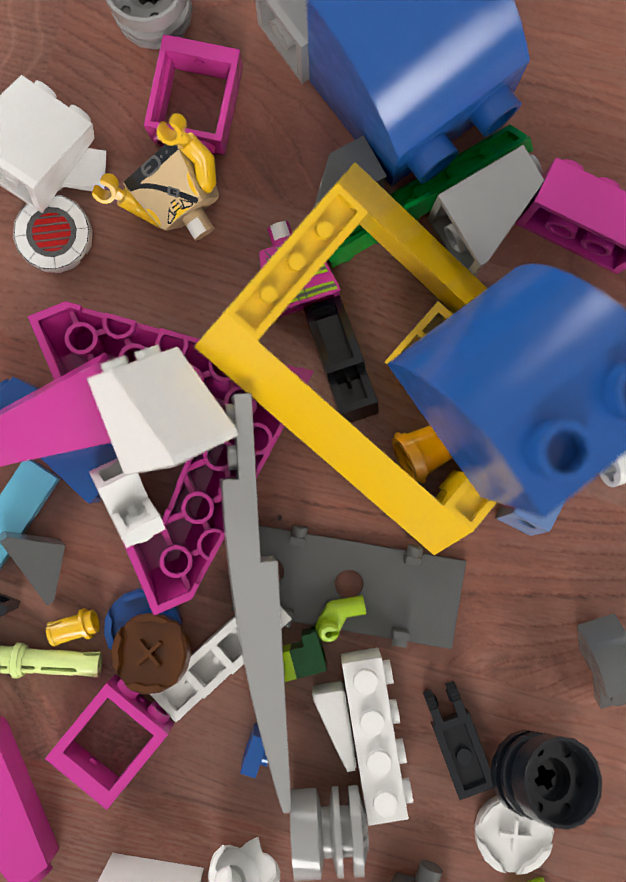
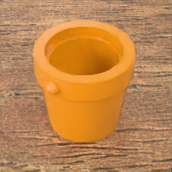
[392,426,453,483]

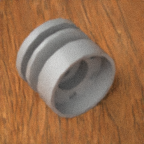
[105,0,193,50]
[290,785,369,882]

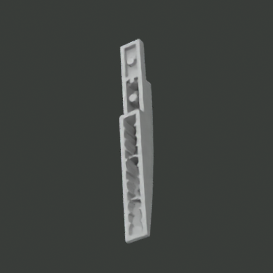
[220,394,291,813]

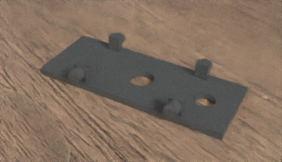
[231,524,466,649]

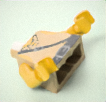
[92,113,219,241]

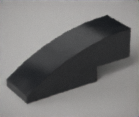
[303,295,379,423]

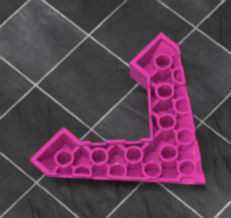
[28,301,314,615]

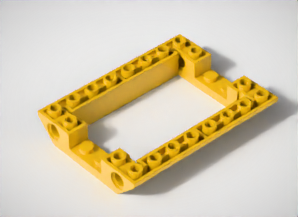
[194,162,497,555]

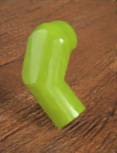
[316,595,366,642]

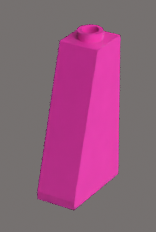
[0,353,111,466]
[0,716,60,882]

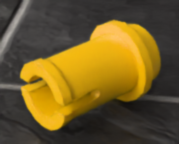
[46,608,100,647]

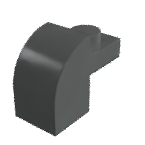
[577,613,626,709]

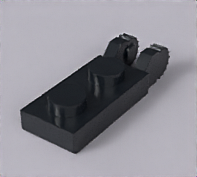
[423,681,493,800]

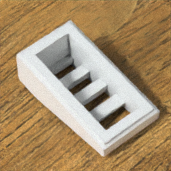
[312,681,357,772]

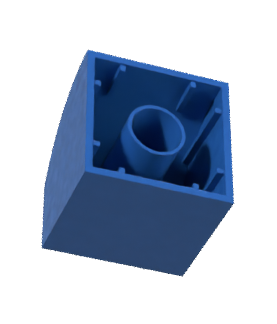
[306,0,530,187]
[388,264,626,518]

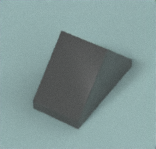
[0,531,65,605]

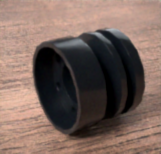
[491,730,602,830]

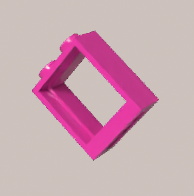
[144,34,243,155]
[45,674,174,810]

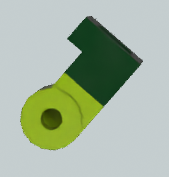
[282,626,327,682]

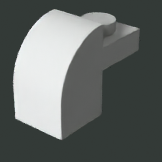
[89,458,165,548]

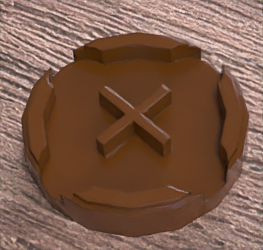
[111,613,191,695]

